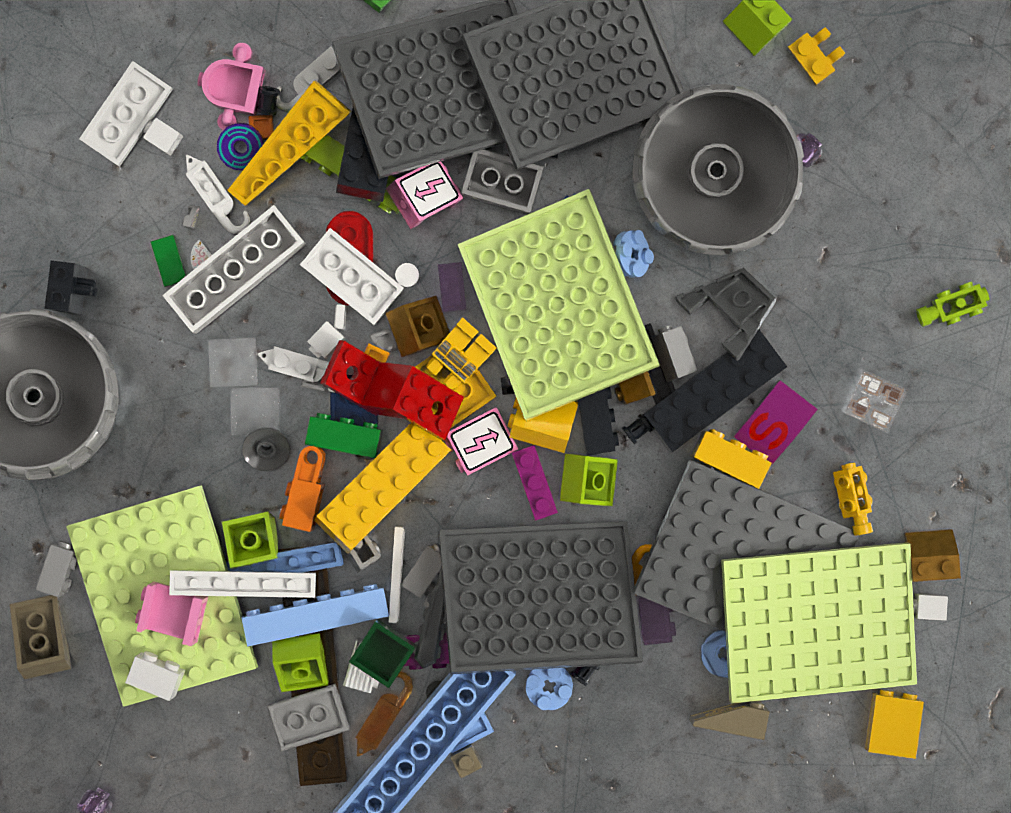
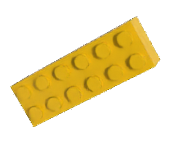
[314,423,451,554]

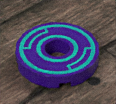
[217,123,264,171]

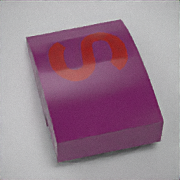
[733,380,818,465]

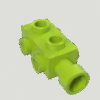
[916,281,989,327]

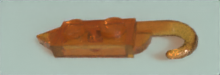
[355,671,413,757]

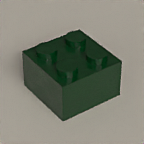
[349,619,417,688]

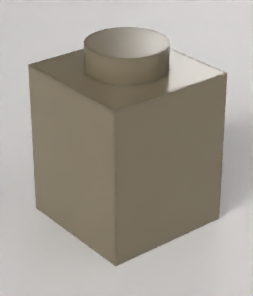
[450,743,483,778]

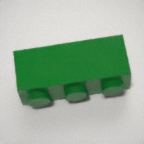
[305,413,382,458]

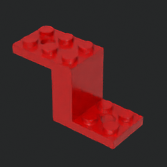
[320,340,464,440]

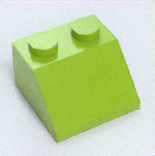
[722,0,792,56]
[560,453,618,506]
[222,512,278,569]
[272,633,328,692]

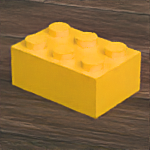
[691,429,772,489]

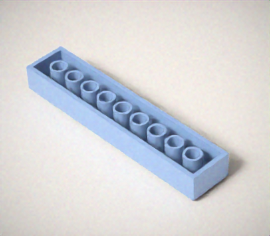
[331,671,516,813]

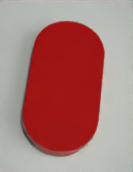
[326,211,373,306]

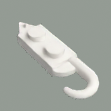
[276,47,341,111]
[186,155,250,234]
[257,346,334,392]

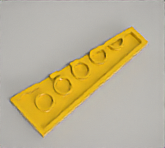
[227,80,352,206]

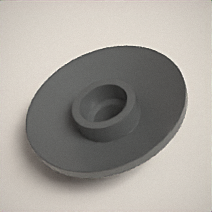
[242,428,290,471]

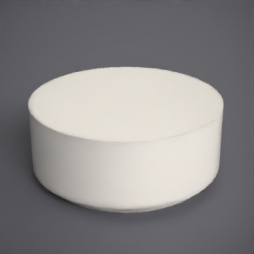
[395,263,419,287]

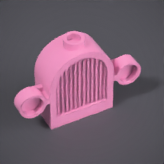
[198,43,266,130]

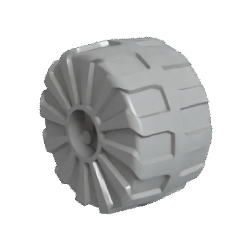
[632,84,804,255]
[0,308,119,480]

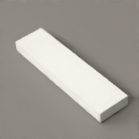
[389,526,405,623]

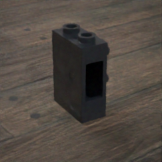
[45,260,98,315]

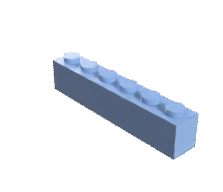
[242,584,389,647]

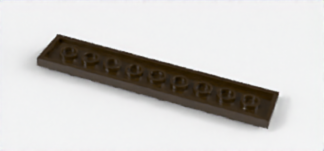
[278,546,348,786]

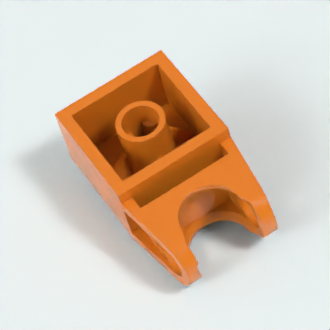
[279,446,326,532]

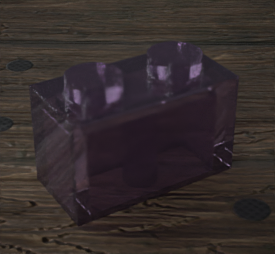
[438,262,467,313]
[637,596,676,645]

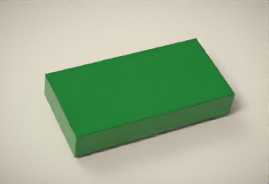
[151,235,187,287]

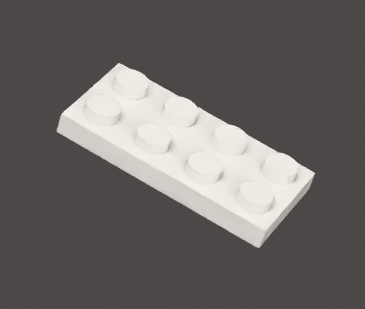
[79,61,173,167]
[300,228,404,325]

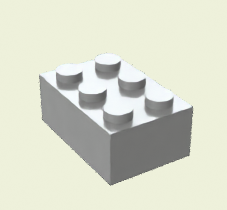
[461,149,543,215]

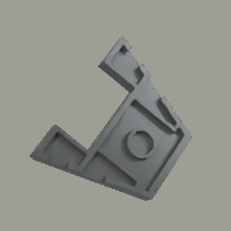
[675,268,776,361]

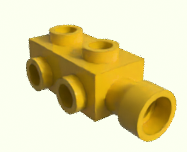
[833,462,873,536]

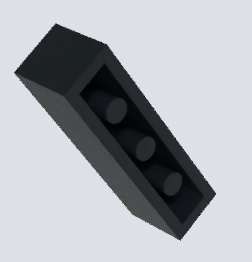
[578,387,619,456]

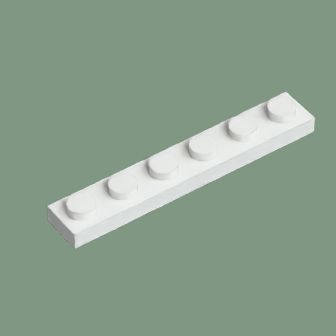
[169,570,316,598]

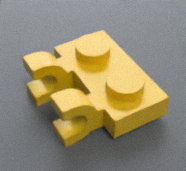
[788,27,845,85]

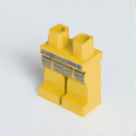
[426,317,497,390]

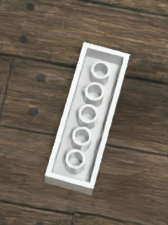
[162,205,307,334]

